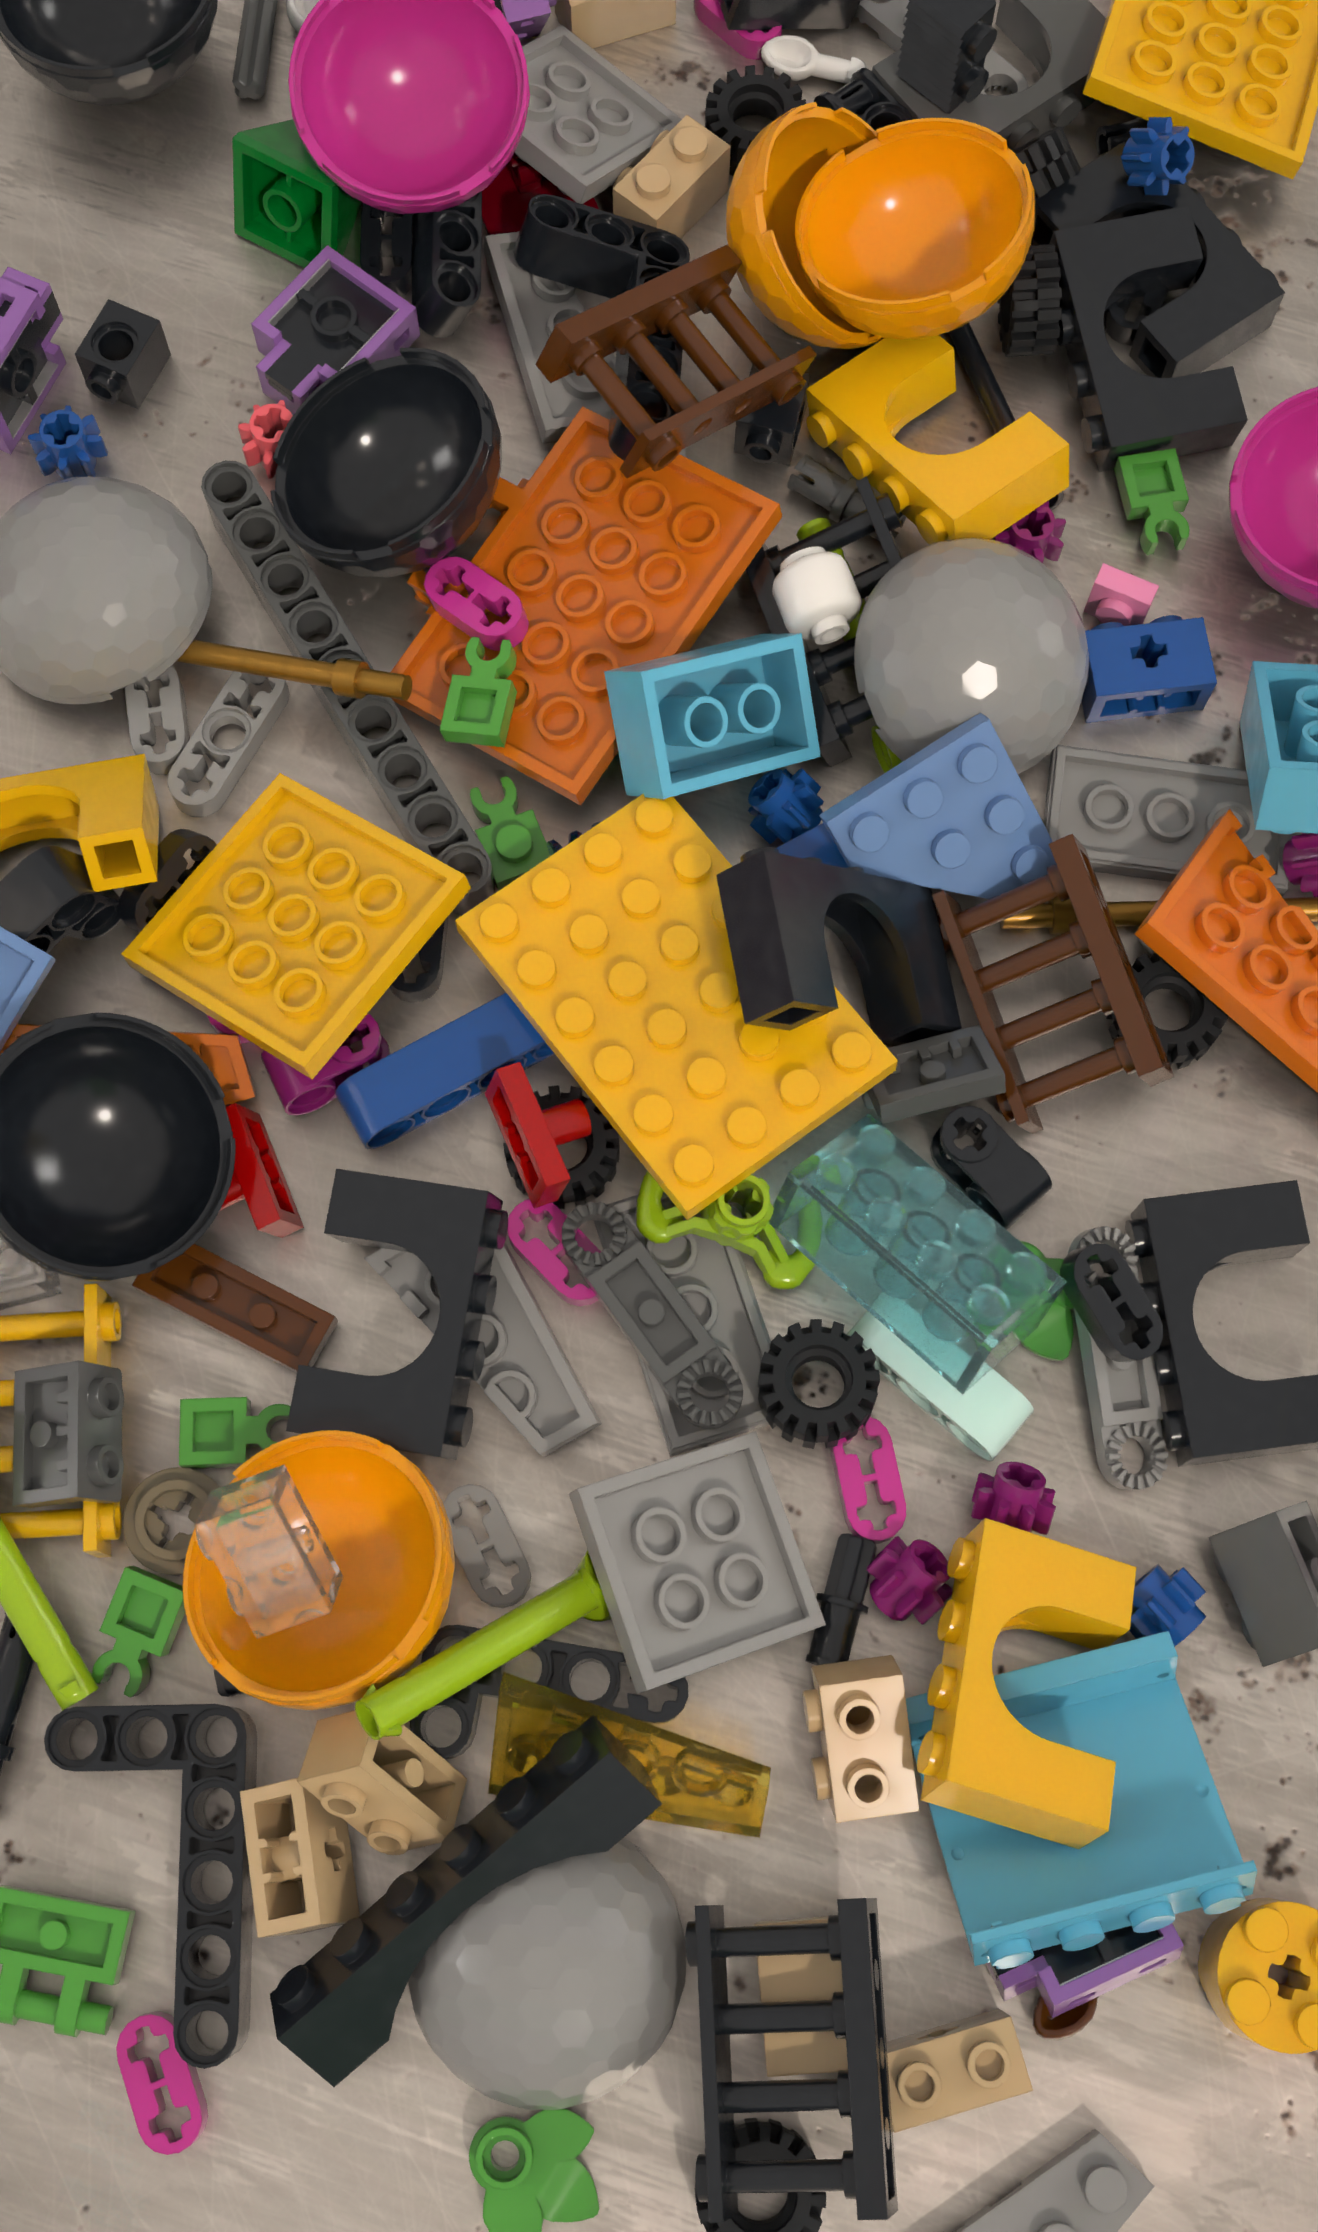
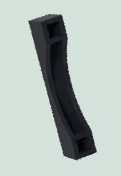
[270,1715,662,2087]

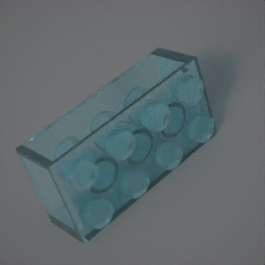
[768,1113,1067,1395]

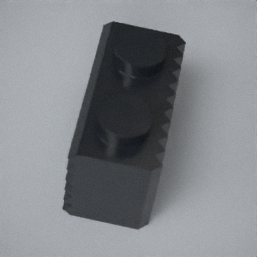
[896,0,997,114]

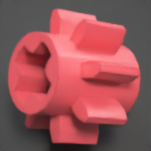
[238,400,293,479]

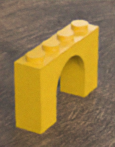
[806,335,1069,545]
[0,754,159,892]
[917,1518,1136,1849]

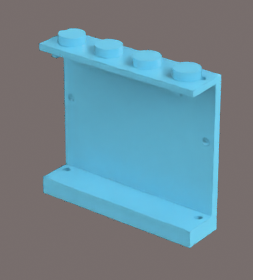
[906,1631,1257,1969]

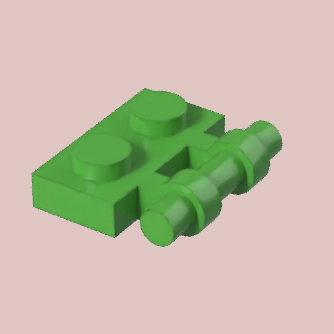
[0,1885,136,2038]

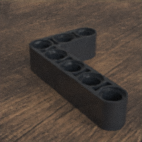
[412,191,482,338]
[513,194,690,461]
[44,1704,257,2069]

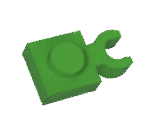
[1114,448,1190,555]
[440,637,517,747]
[470,776,551,891]
[179,1397,291,1469]
[92,1565,185,1698]

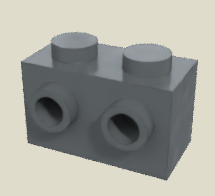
[1209,1501,1318,1667]

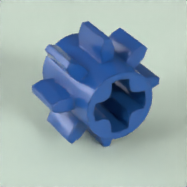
[1121,117,1195,195]
[28,405,108,479]
[748,768,824,844]
[1129,1564,1206,1647]

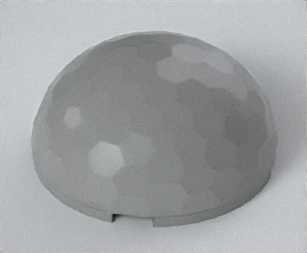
[0,477,212,705]
[854,538,1089,774]
[408,1838,686,2110]

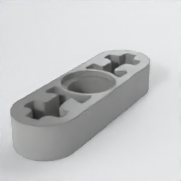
[167,671,289,817]

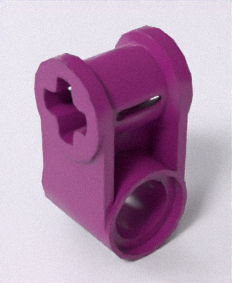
[261,1013,391,1116]

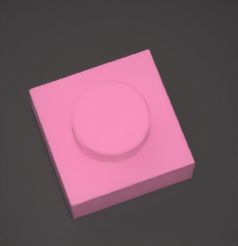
[1083,563,1159,626]

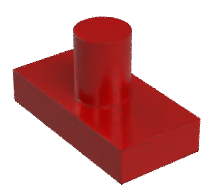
[485,1062,592,1209]
[220,1103,304,1238]

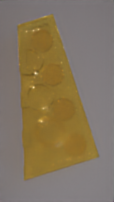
[488,1672,771,1838]

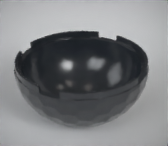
[0,0,218,105]
[270,347,502,578]
[0,1013,236,1281]

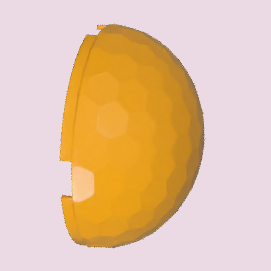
[726,102,884,349]
[795,118,1035,340]
[183,1430,455,1710]

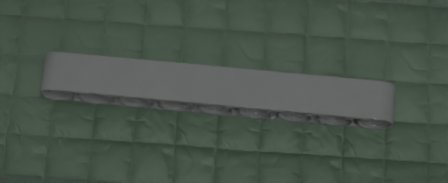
[201,460,495,916]

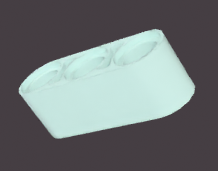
[847,1287,1034,1461]

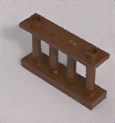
[535,244,817,478]
[932,834,1174,1134]

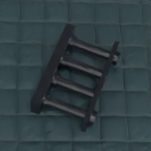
[746,476,903,767]
[685,1898,898,2223]

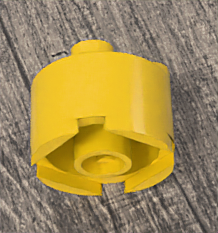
[1198,1898,1318,2054]

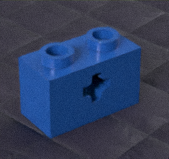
[1081,615,1217,723]

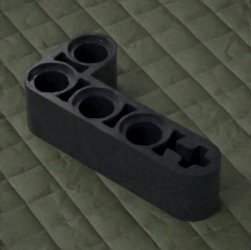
[0,845,121,953]
[410,1625,688,1759]

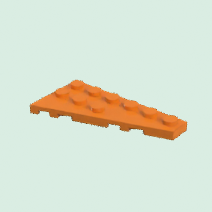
[1134,809,1318,1093]

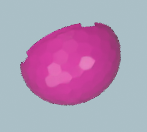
[288,0,530,214]
[1229,387,1318,609]

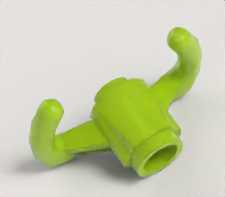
[636,1170,827,1290]

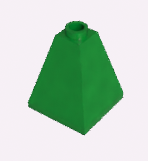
[232,119,362,268]

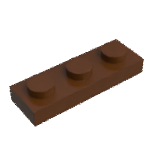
[132,1244,338,1373]

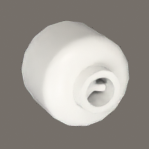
[772,546,862,645]

